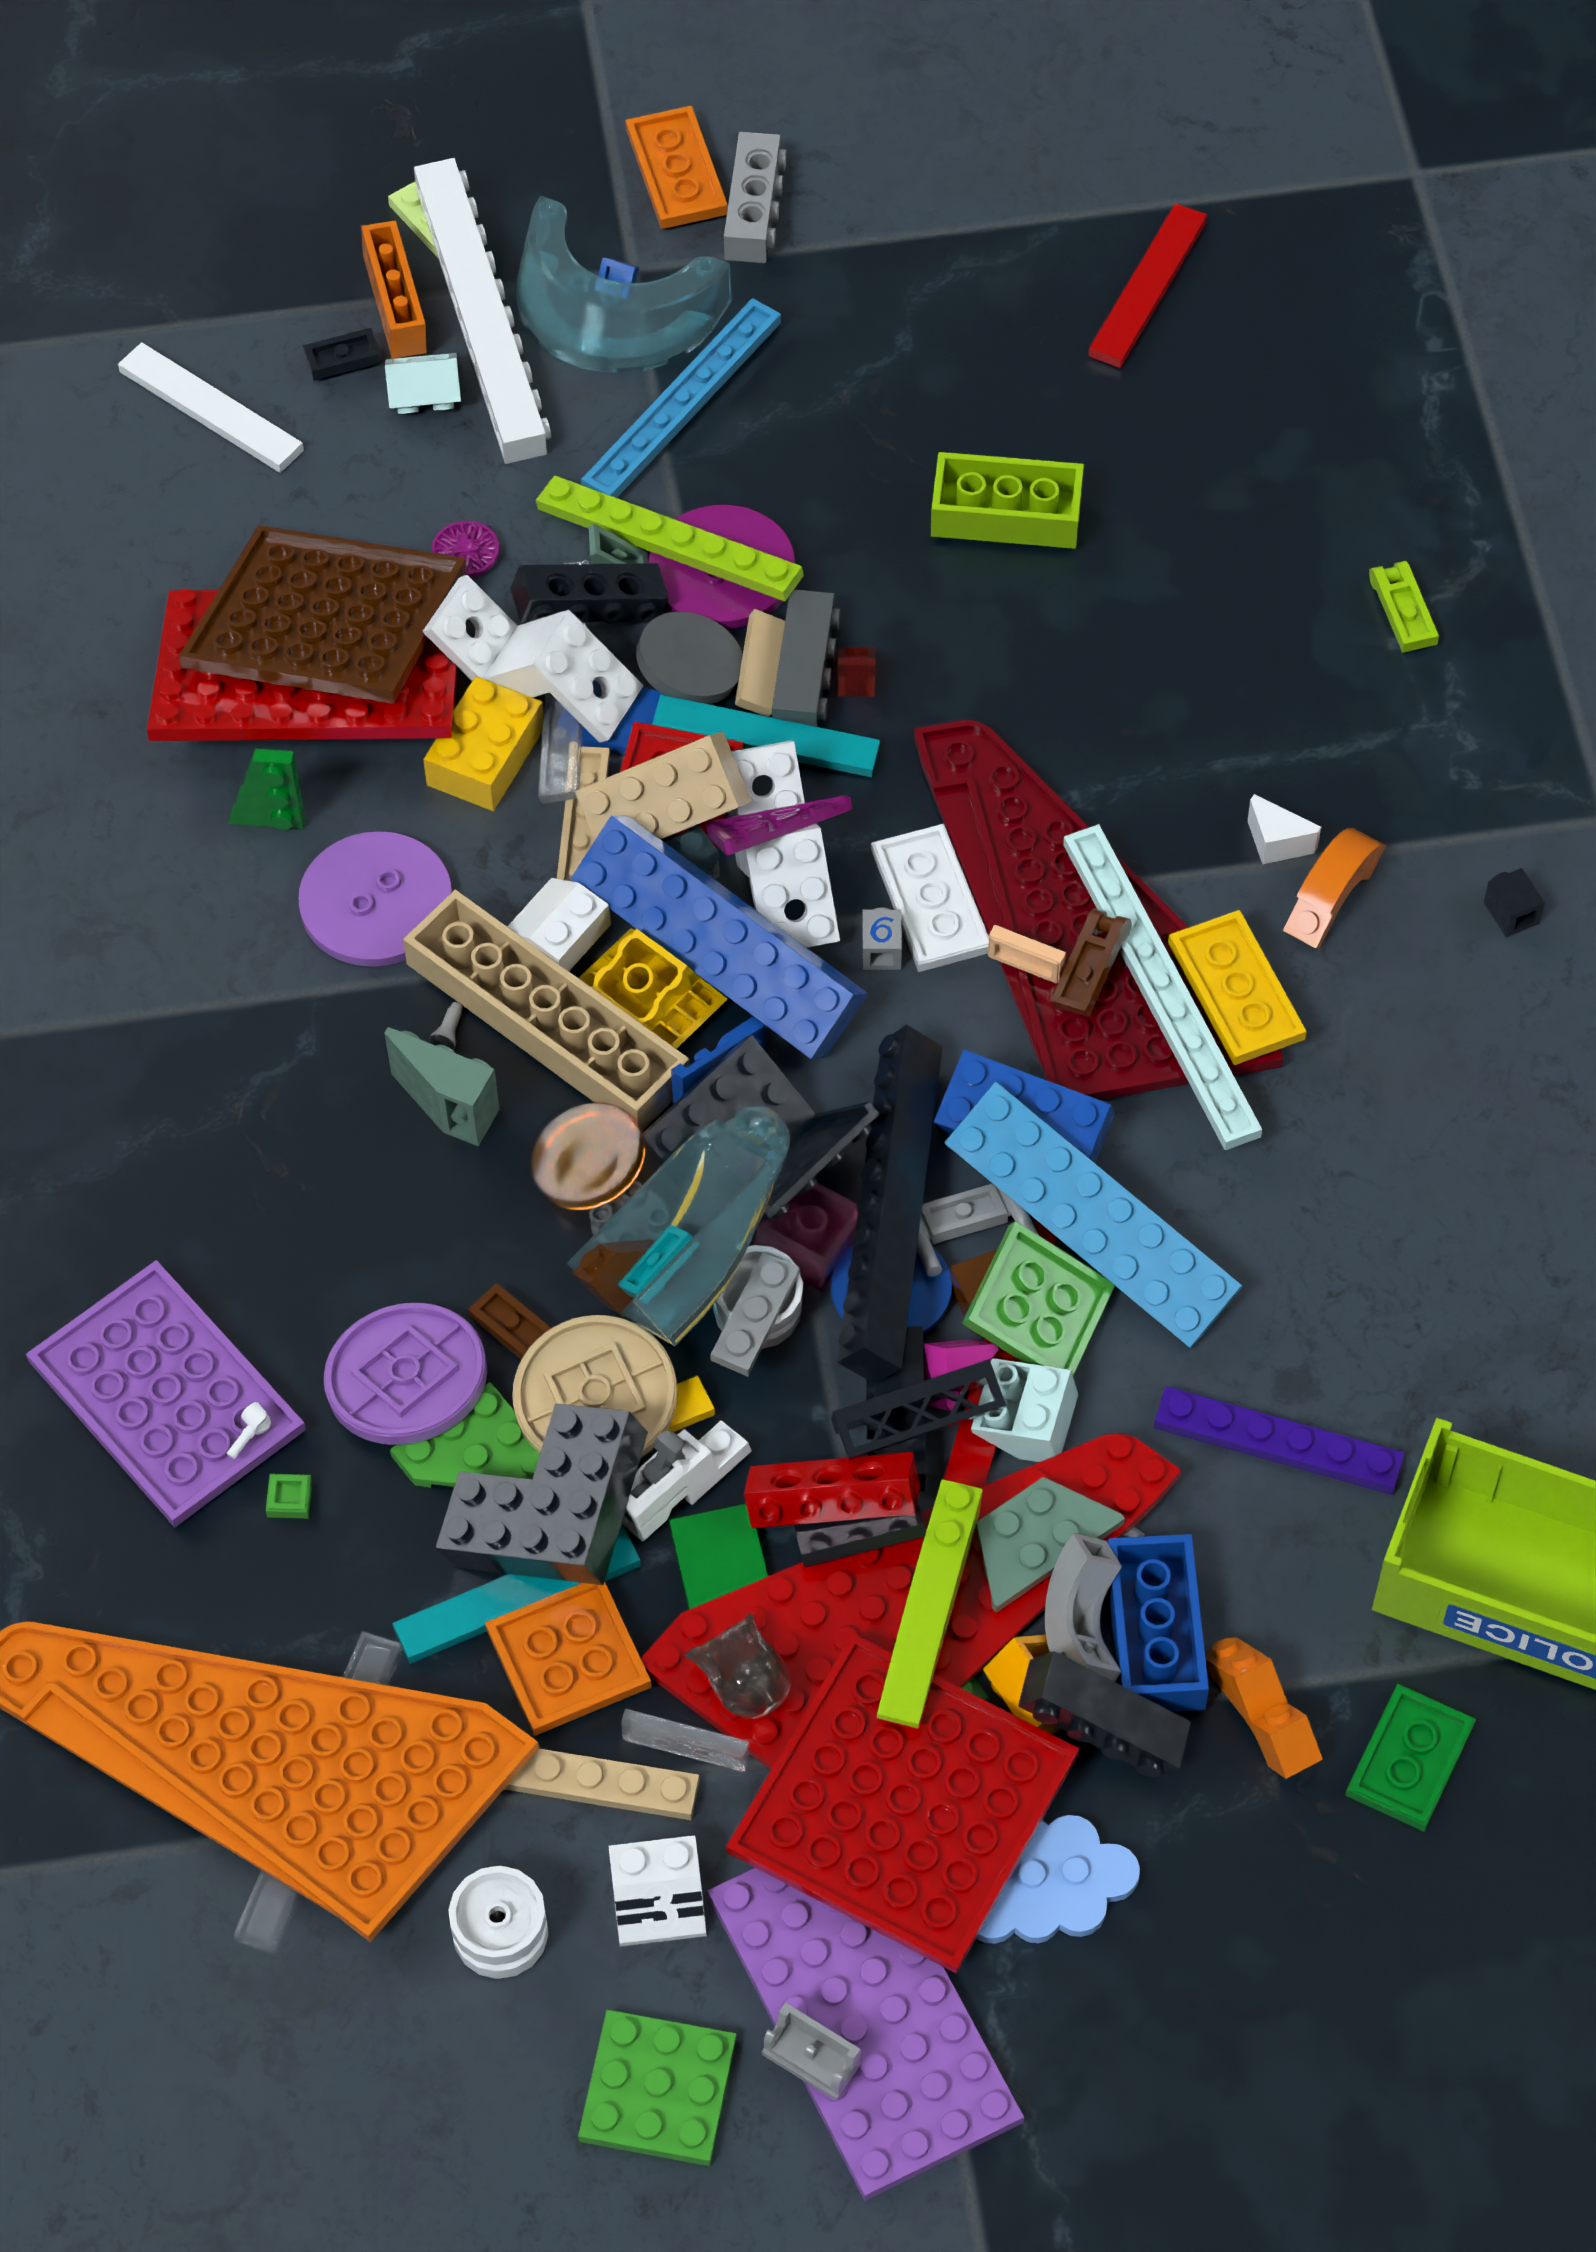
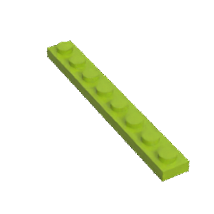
[536,475,804,602]

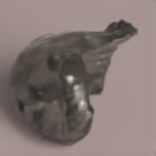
[685,1614,791,1719]

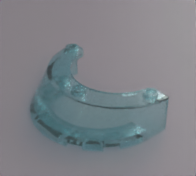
[516,196,731,373]

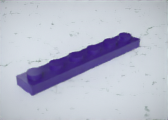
[1154,1386,1404,1495]

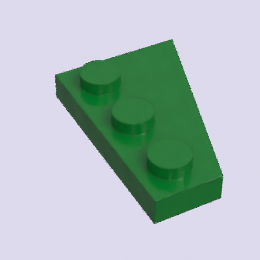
[228,749,305,830]

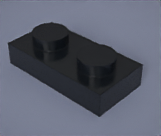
[303,328,382,381]

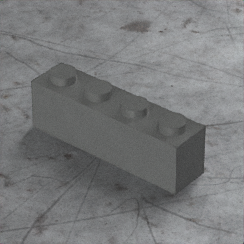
[772,589,841,727]

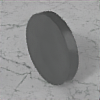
[636,612,743,704]

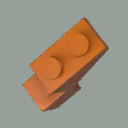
[1205,1637,1323,1779]

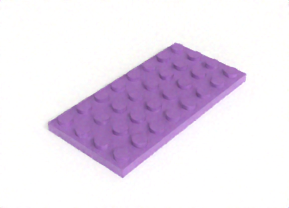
[707,1868,1024,2201]

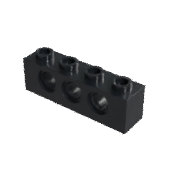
[510,563,669,624]

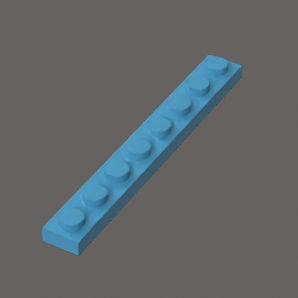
[581,298,781,498]

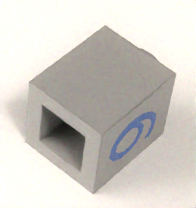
[862,908,902,970]

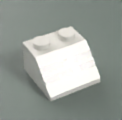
[609,1835,706,1947]

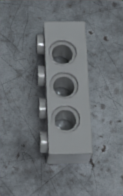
[724,132,787,263]

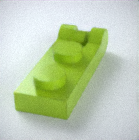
[1369,561,1439,653]

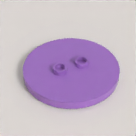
[298,832,452,967]
[324,1303,487,1445]

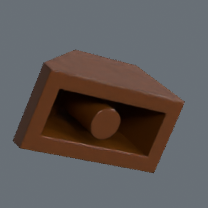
[572,1239,655,1314]

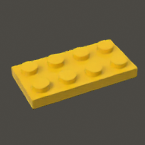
[1168,910,1307,1065]

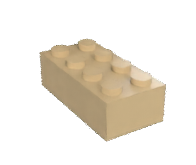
[575,731,752,840]

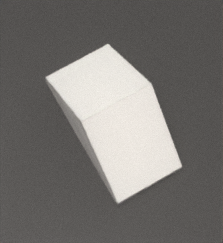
[1248,794,1321,864]

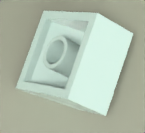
[385,353,461,414]

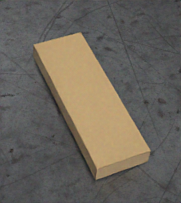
[735,609,785,717]

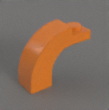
[1283,828,1386,948]

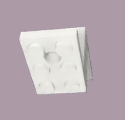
[422,575,644,743]
[728,740,840,948]

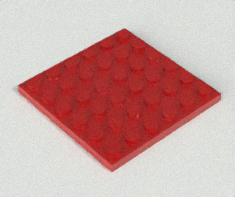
[726,1633,1079,1974]

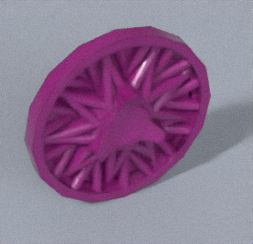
[431,521,500,578]

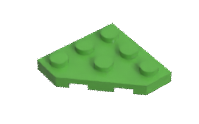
[390,1382,540,1488]

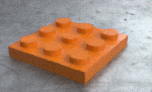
[485,1582,652,1736]

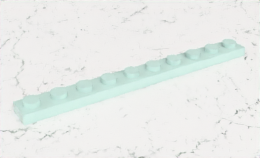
[1063,824,1262,1150]

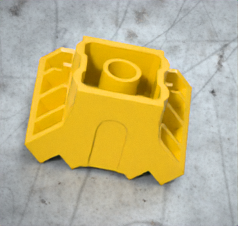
[579,928,727,1049]

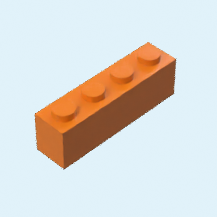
[361,220,427,359]

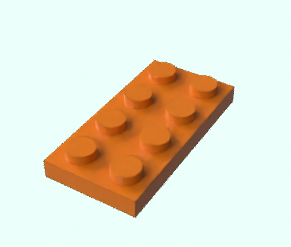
[625,105,728,229]

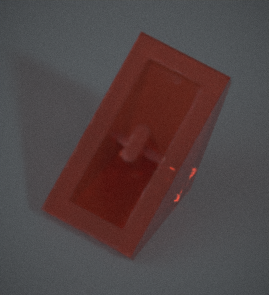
[838,647,876,697]

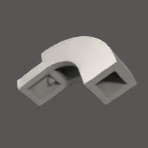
[1045,1533,1122,1682]

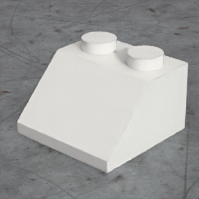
[507,878,611,971]

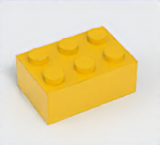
[423,676,545,812]

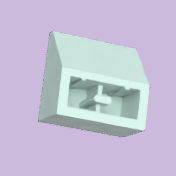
[971,1358,1079,1462]

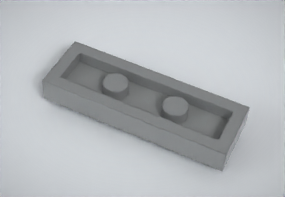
[711,1252,800,1377]

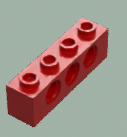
[744,1452,920,1528]

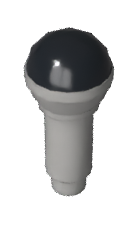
[429,1002,463,1050]

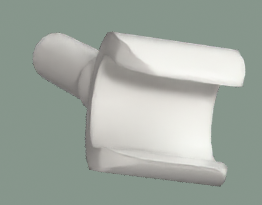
[226,1402,271,1459]

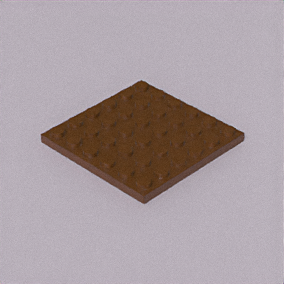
[179,525,467,704]

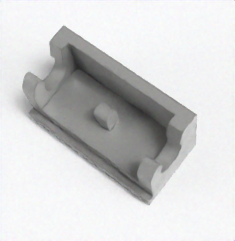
[762,2002,861,2101]

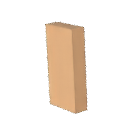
[988,925,1066,983]

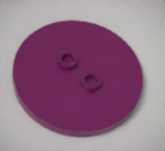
[649,505,795,629]

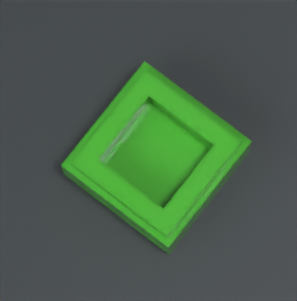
[266,1474,312,1519]

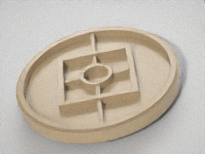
[513,1315,678,1458]

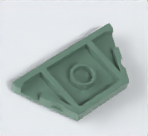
[976,1477,1125,1613]

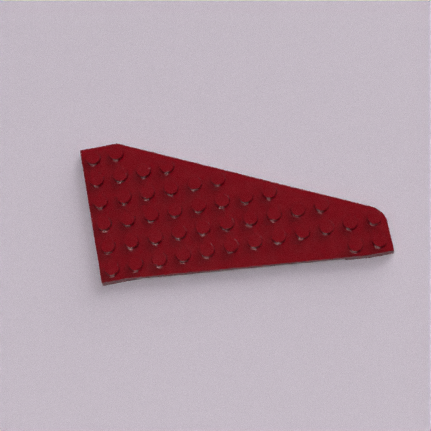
[914,720,1283,1100]

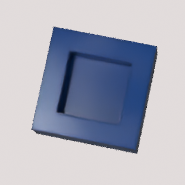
[594,257,639,302]

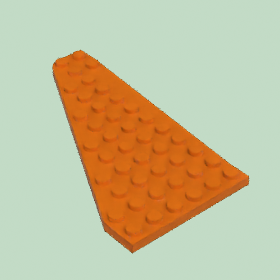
[0,1622,540,1942]

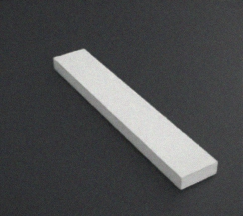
[118,342,304,473]

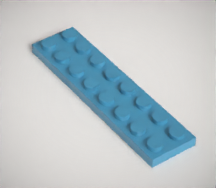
[945,1081,1243,1349]

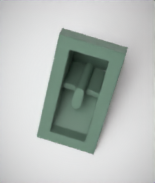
[589,524,648,564]

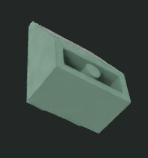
[385,1027,500,1146]

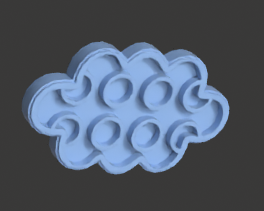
[976,1815,1140,1944]

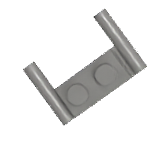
[917,1183,1039,1277]

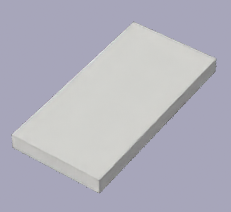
[871,824,989,972]

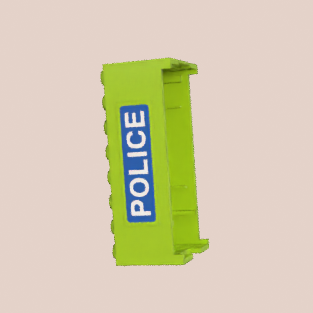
[1372,1417,1596,1690]

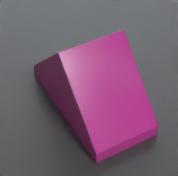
[923,1339,999,1411]

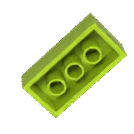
[931,452,1084,549]

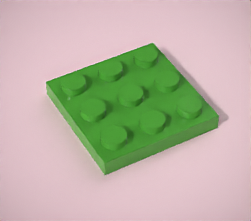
[962,1221,1115,1375]
[578,2010,737,2166]

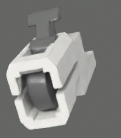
[622,1421,751,1542]

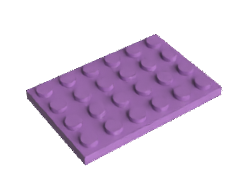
[26,1260,306,1528]

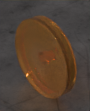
[532,1103,645,1210]

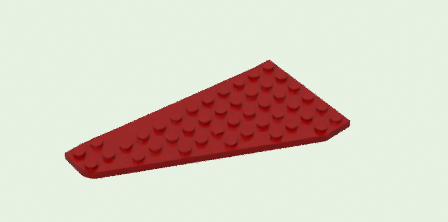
[641,1433,1181,1770]

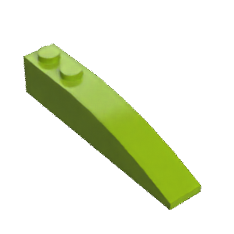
[877,1479,983,1728]

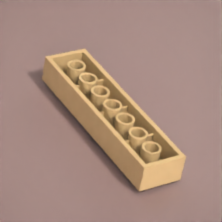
[403,889,690,1135]

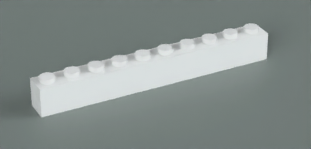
[414,158,551,464]

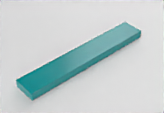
[652,694,880,778]
[393,1526,641,1664]

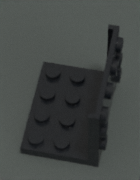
[637,1035,879,1229]

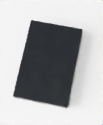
[794,1502,926,1567]

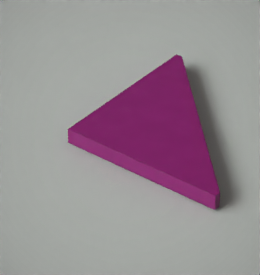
[706,795,852,855]

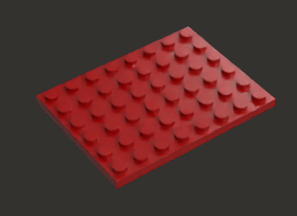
[147,589,458,741]

